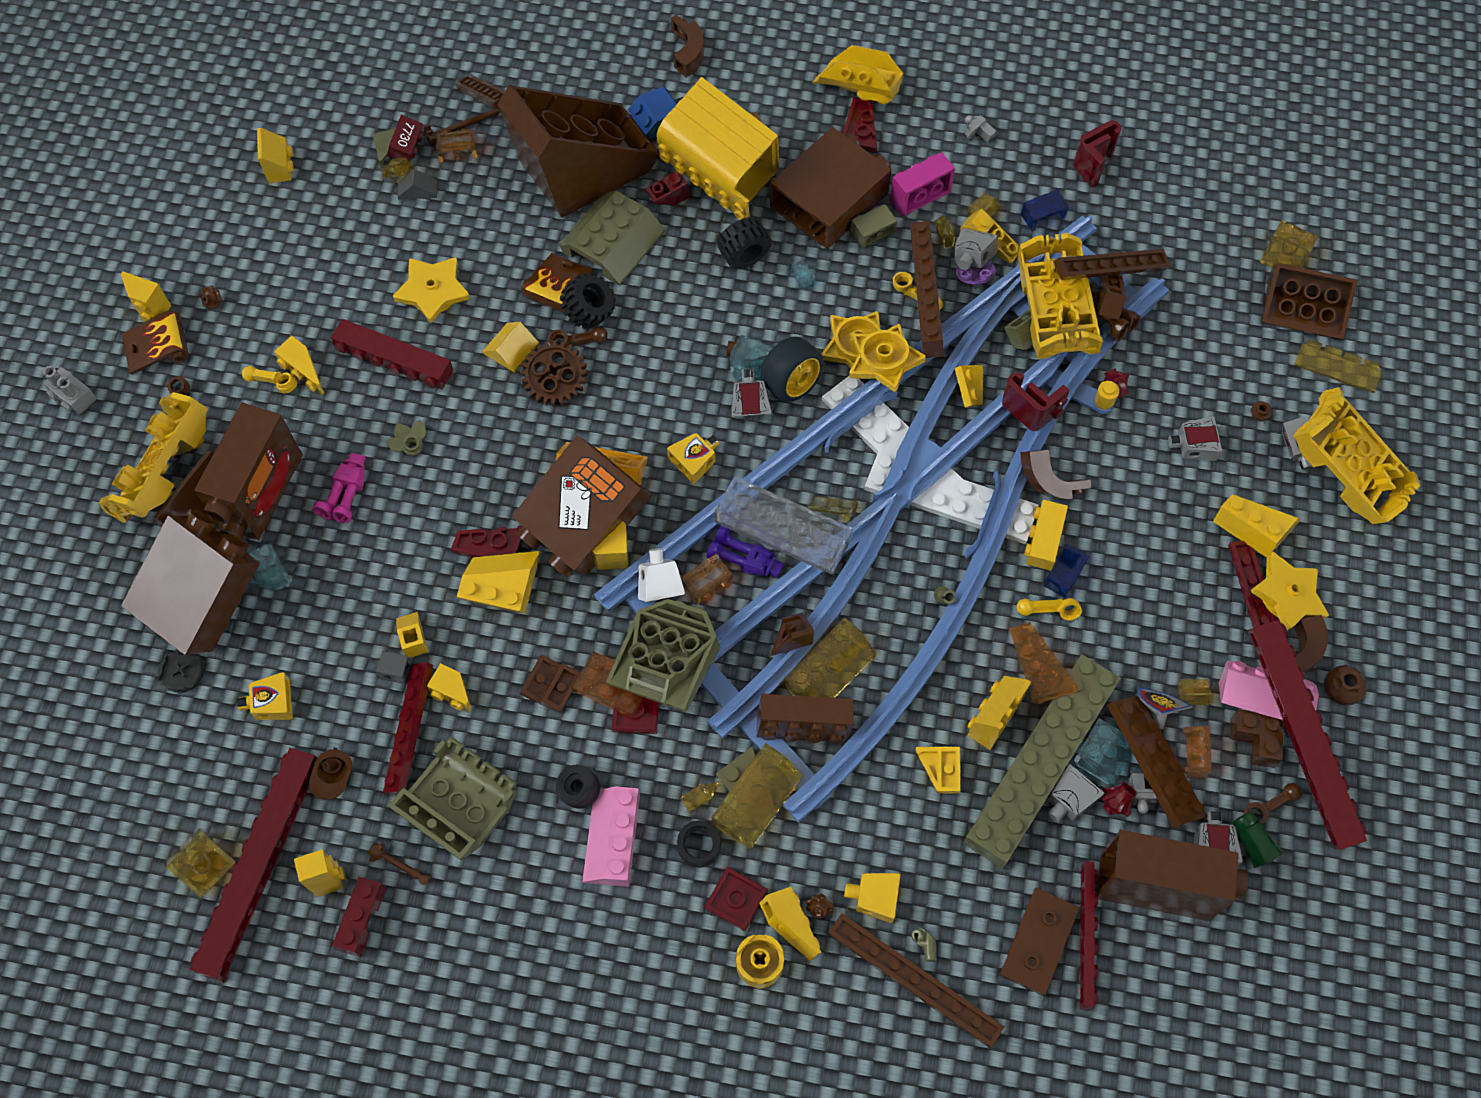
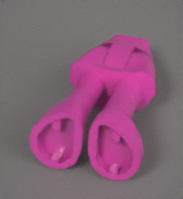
[312,453,366,524]

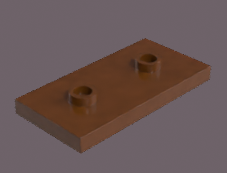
[999,887,1080,996]

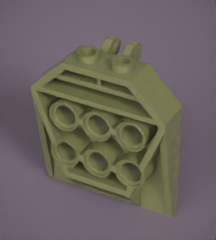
[606,599,721,713]

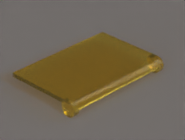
[806,496,859,522]

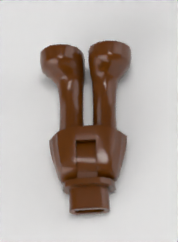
[1090,287,1141,342]

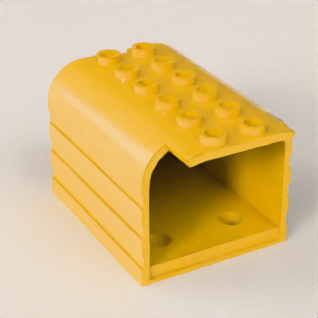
[657,77,779,220]

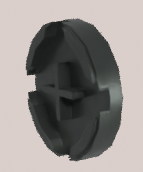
[158,650,205,693]

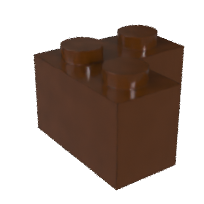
[1229,709,1284,768]

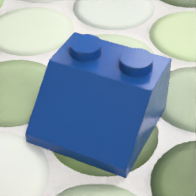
[628,87,677,140]

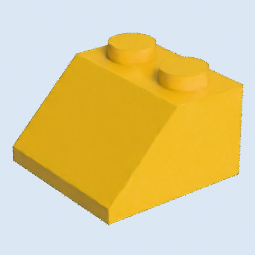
[257,127,294,183]
[121,272,171,322]

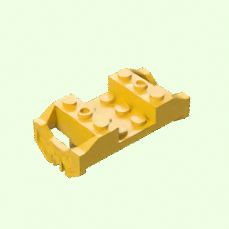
[1018,233,1103,359]
[1293,387,1420,524]
[98,392,208,523]

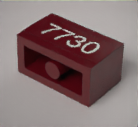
[387,115,424,164]

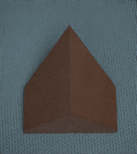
[770,612,814,656]

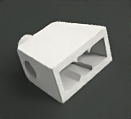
[638,548,685,602]

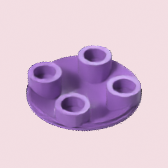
[956,259,996,284]

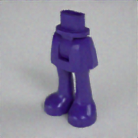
[706,523,784,578]

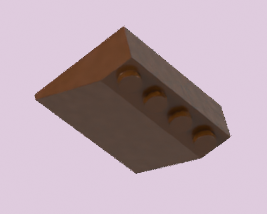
[1261,263,1358,340]

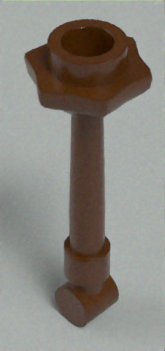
[368,841,431,885]

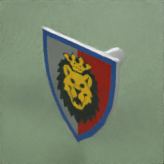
[1137,687,1192,729]

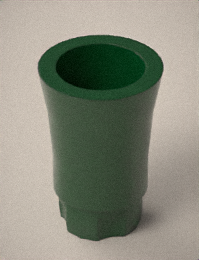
[1232,811,1283,868]

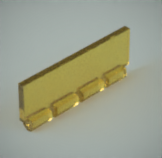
[1294,339,1382,393]

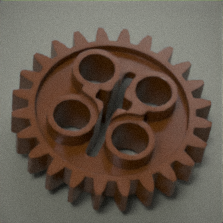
[521,341,588,407]

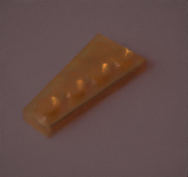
[1009,622,1079,704]

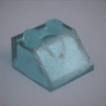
[730,334,773,381]
[249,543,292,591]
[1072,718,1132,787]

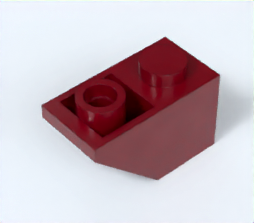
[645,171,690,206]

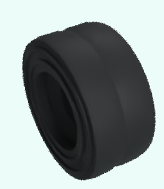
[556,765,600,809]

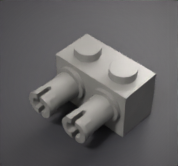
[43,366,97,416]

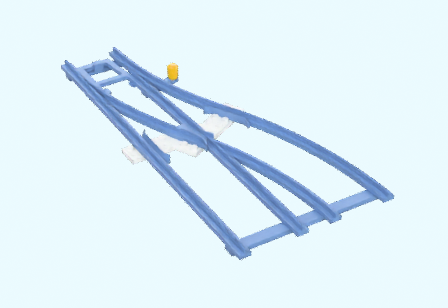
[594,216,1169,823]

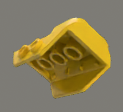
[812,45,903,104]

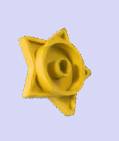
[393,257,470,323]
[822,311,881,380]
[849,324,926,392]
[1251,552,1329,631]

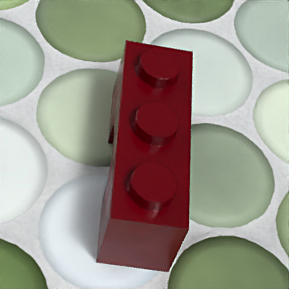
[332,876,386,958]

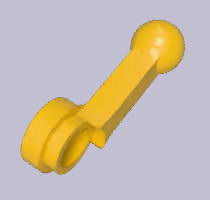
[893,272,943,310]
[242,366,298,394]
[1016,598,1082,621]

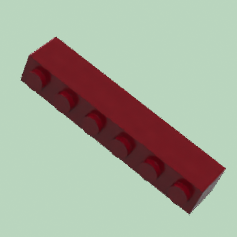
[331,319,454,390]

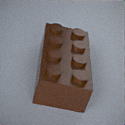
[756,694,854,744]

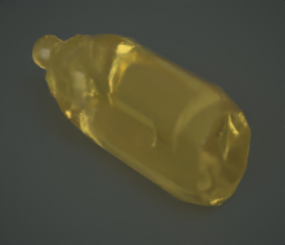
[681,781,721,811]

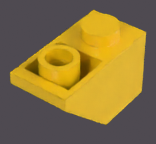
[396,612,428,658]
[427,663,472,712]

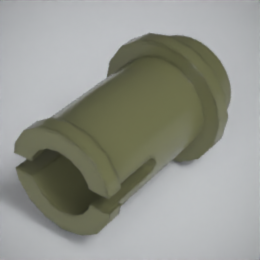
[934,586,956,604]

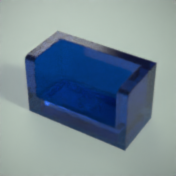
[1020,189,1069,231]
[1043,544,1090,598]

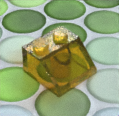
[1260,220,1319,268]
[165,828,235,898]

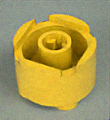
[736,935,784,989]

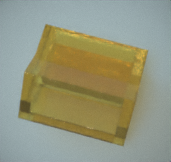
[381,158,413,178]
[968,193,1001,217]
[934,215,956,248]
[1177,679,1212,705]

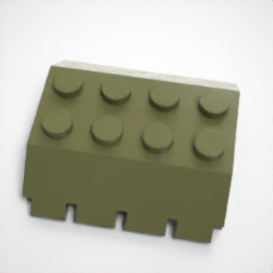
[558,191,665,286]
[389,737,517,861]

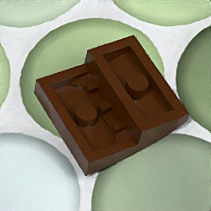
[519,654,582,712]

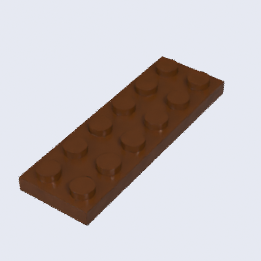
[1107,696,1207,829]

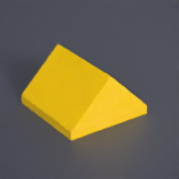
[482,322,539,373]
[592,521,629,570]

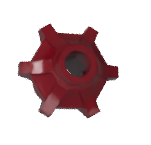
[1103,368,1129,399]
[1102,782,1137,817]

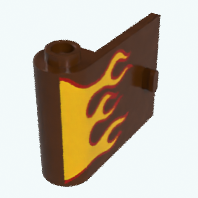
[521,253,593,313]
[122,311,189,375]

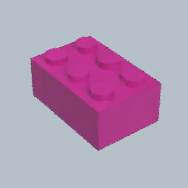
[890,152,955,217]

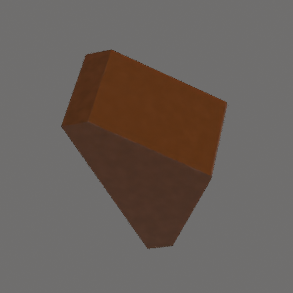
[498,85,660,218]

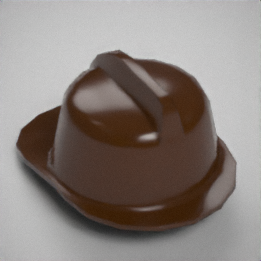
[309,747,352,800]

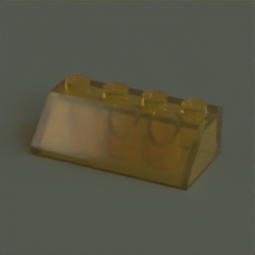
[784,617,876,698]
[712,743,803,850]

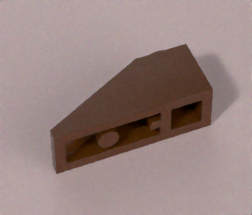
[1097,275,1127,320]

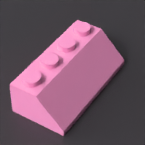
[1219,660,1319,720]
[582,786,640,887]

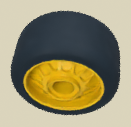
[761,336,824,402]

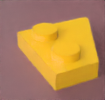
[954,365,983,408]
[916,747,961,794]

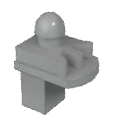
[965,115,996,143]
[1129,773,1158,814]

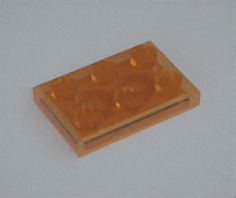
[572,651,644,717]

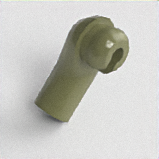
[911,928,937,962]

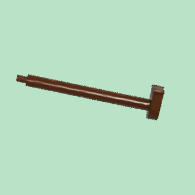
[424,109,500,145]

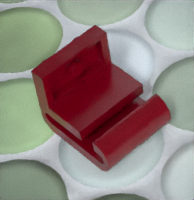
[1073,121,1121,187]
[1002,373,1069,431]

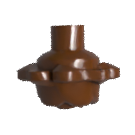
[200,285,222,310]
[805,894,833,919]

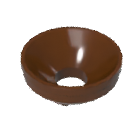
[1324,665,1367,705]

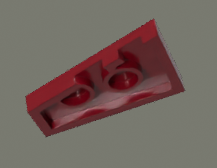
[843,97,878,153]
[451,526,522,558]

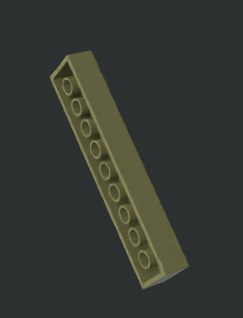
[963,654,1121,869]

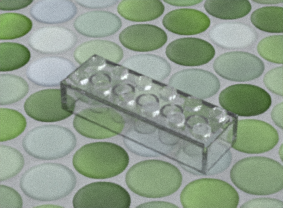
[715,476,853,575]

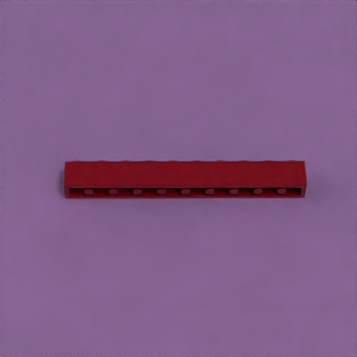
[1248,619,1367,850]
[190,748,317,982]

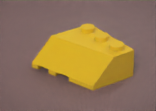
[1213,494,1301,557]
[457,551,541,614]
[967,676,1031,751]

